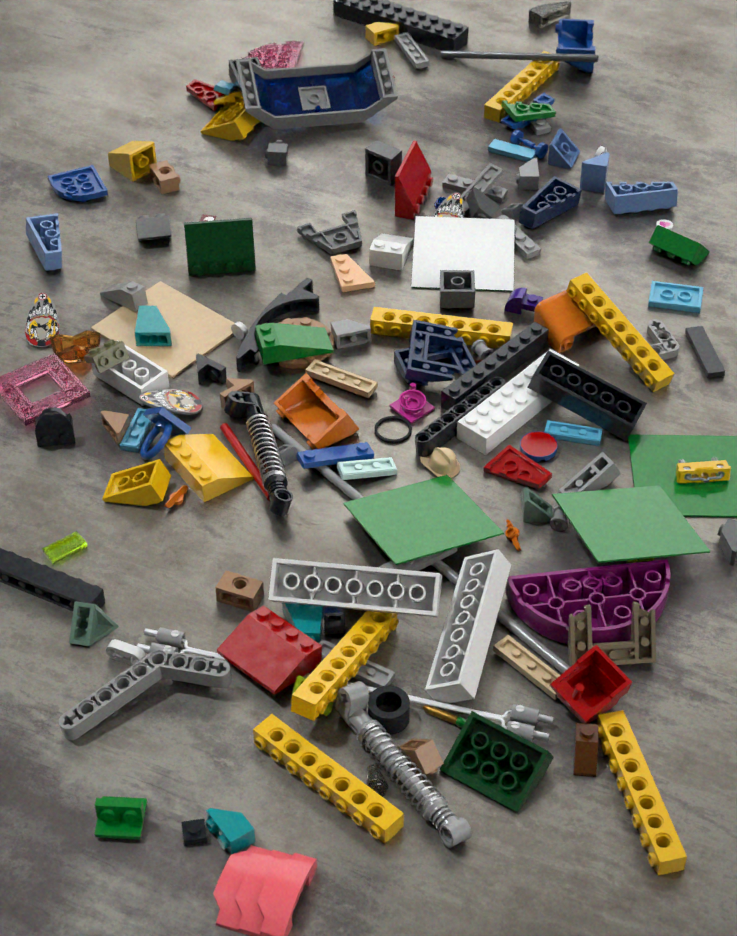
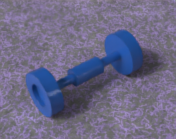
[510,130,548,159]

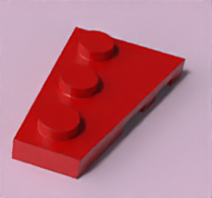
[483,445,552,489]

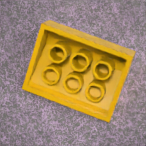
[200,91,270,141]
[164,434,253,502]

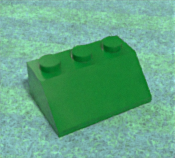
[648,225,710,266]

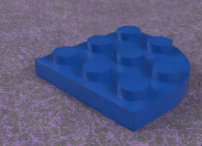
[47,165,108,202]

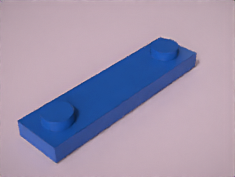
[297,442,375,469]

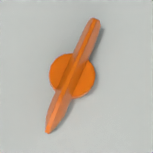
[164,485,188,508]
[505,519,521,551]

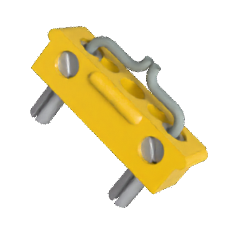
[676,457,731,483]

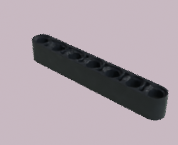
[415,377,505,457]

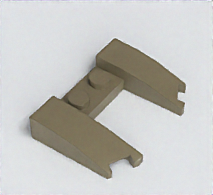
[568,602,656,666]

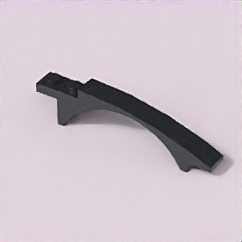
[236,278,320,372]

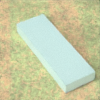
[337,457,397,480]

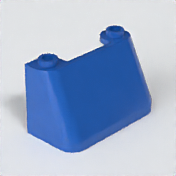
[555,18,596,73]

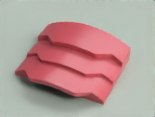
[213,845,317,936]

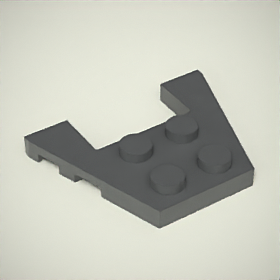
[297,210,362,255]

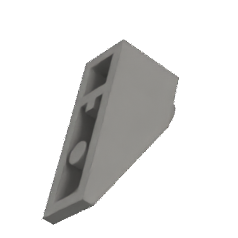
[100,281,148,312]
[559,452,621,493]

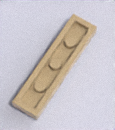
[306,359,378,398]
[493,635,560,700]

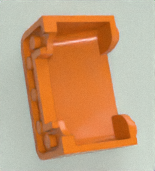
[534,290,596,353]
[274,373,359,450]

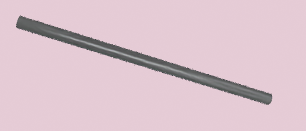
[441,50,599,62]

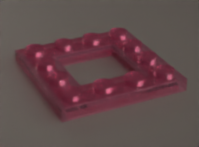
[0,353,91,426]

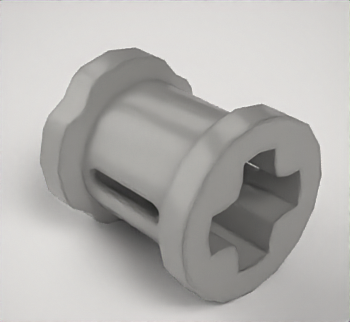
[471,339,493,361]
[550,505,568,531]

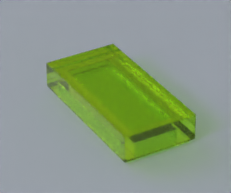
[42,531,87,565]

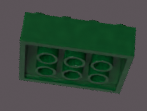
[184,218,256,276]
[439,711,554,812]

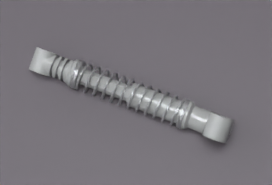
[335,681,472,848]

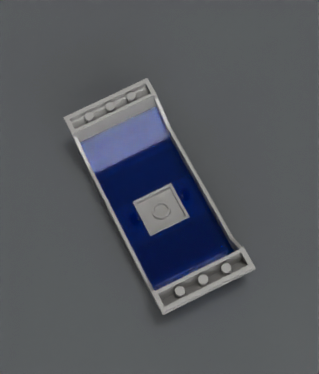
[236,48,398,130]

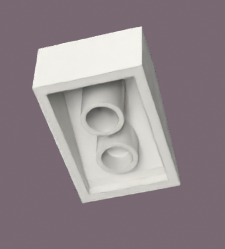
[369,234,414,271]

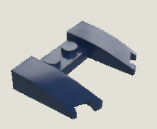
[405,319,463,382]
[394,337,476,386]

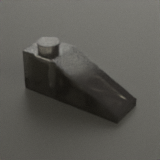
[528,1,571,29]

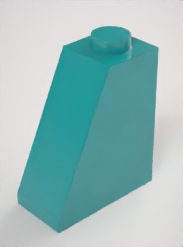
[135,306,172,346]
[282,603,324,643]

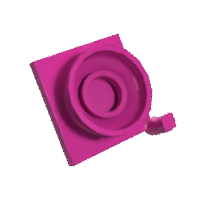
[389,383,435,424]

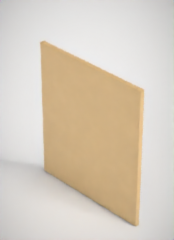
[91,281,235,379]

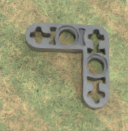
[647,319,680,360]

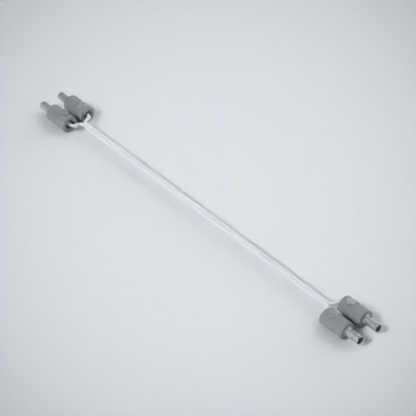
[137,627,554,742]

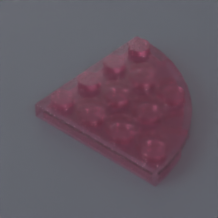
[240,41,304,69]

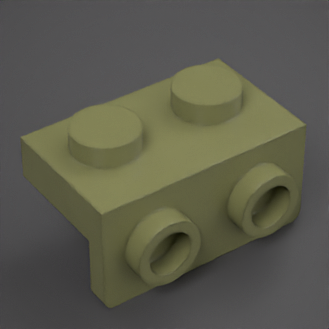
[83,339,129,373]

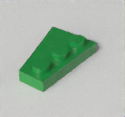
[501,100,556,122]

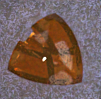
[50,330,100,364]

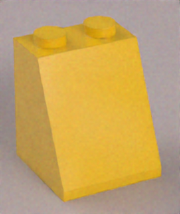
[108,141,157,182]

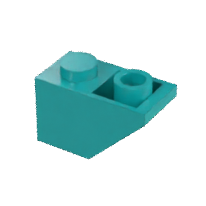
[205,808,255,854]

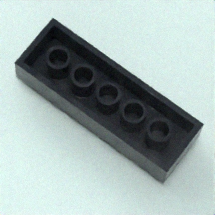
[527,350,647,441]

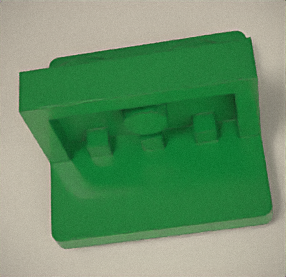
[94,796,147,839]

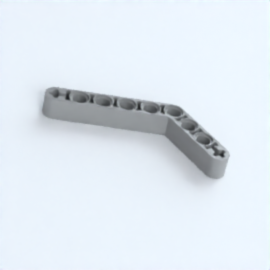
[59,650,232,740]

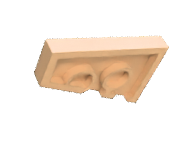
[330,254,375,292]

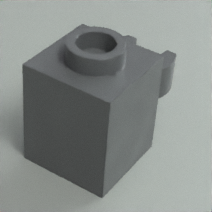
[265,139,288,166]

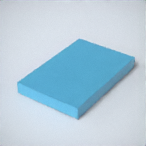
[648,281,703,313]

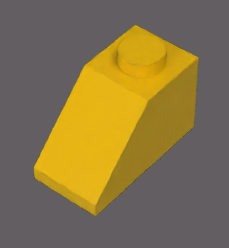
[365,22,399,46]

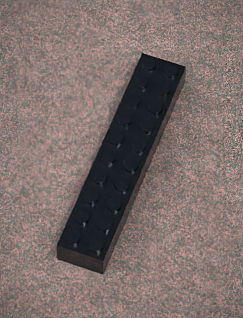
[333,0,469,51]

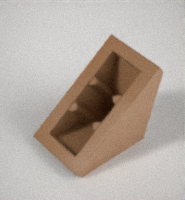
[101,411,130,447]

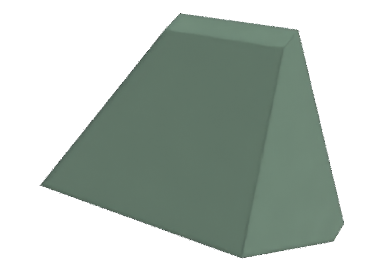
[520,487,553,522]
[69,601,119,646]

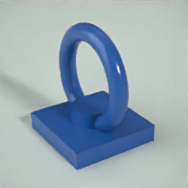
[140,407,191,460]

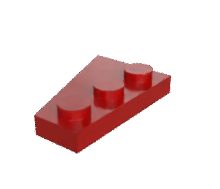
[186,79,230,110]

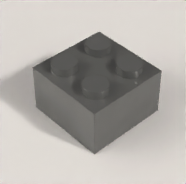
[365,140,402,186]
[440,270,475,309]

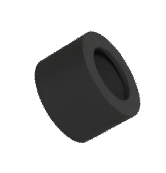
[368,685,410,735]

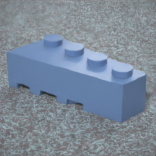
[605,182,678,215]
[26,213,62,271]

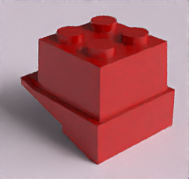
[550,645,632,724]

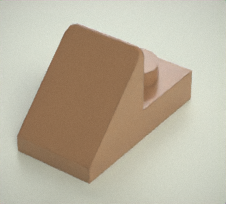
[220,378,254,409]

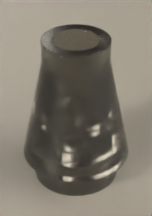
[366,764,388,797]

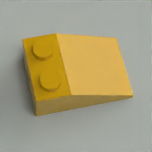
[102,459,172,506]

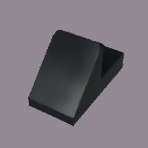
[196,353,227,385]

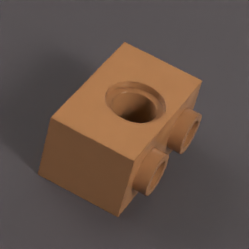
[149,160,181,195]
[215,571,264,612]

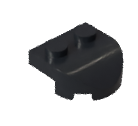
[35,407,75,447]

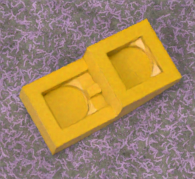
[214,92,243,105]

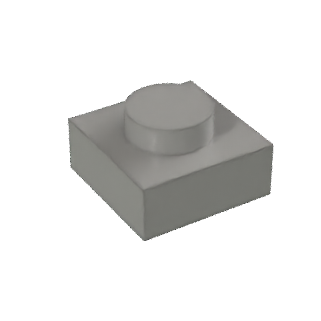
[531,119,551,135]

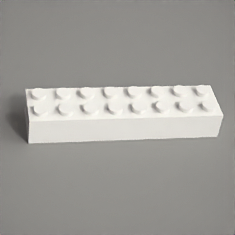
[457,349,579,455]
[425,549,511,704]
[268,558,442,617]

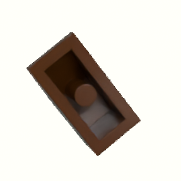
[573,723,598,777]

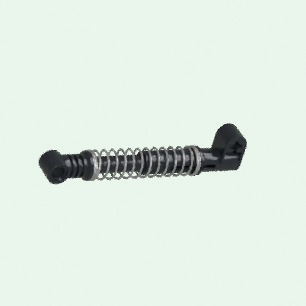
[224,391,293,516]

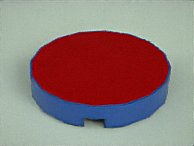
[520,431,557,462]

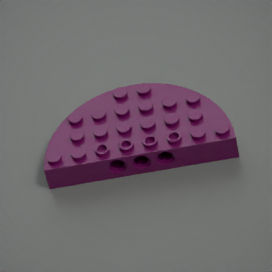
[505,559,671,644]

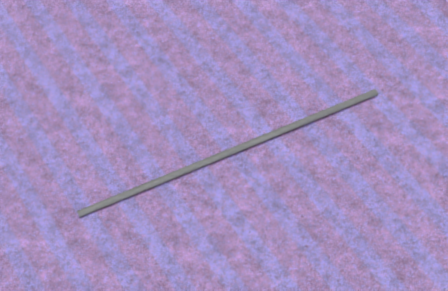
[269,424,570,673]

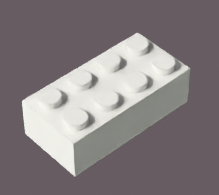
[92,340,169,406]

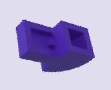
[504,288,543,315]

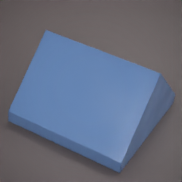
[548,128,580,169]
[580,152,610,193]

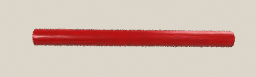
[220,423,270,501]

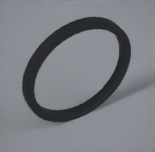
[374,416,412,443]

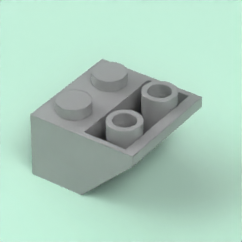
[136,213,171,241]

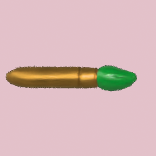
[422,705,466,728]

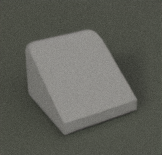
[501,203,523,220]
[274,444,297,466]

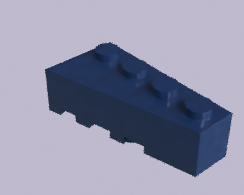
[518,176,582,229]

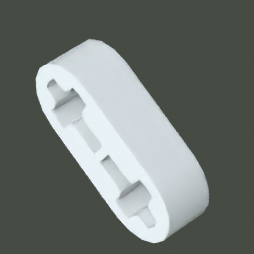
[105,639,146,666]

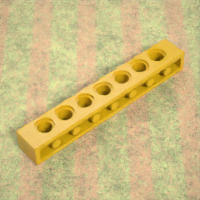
[484,51,560,123]
[566,272,675,392]
[370,307,513,349]
[291,611,399,721]
[597,710,687,875]
[253,714,404,844]

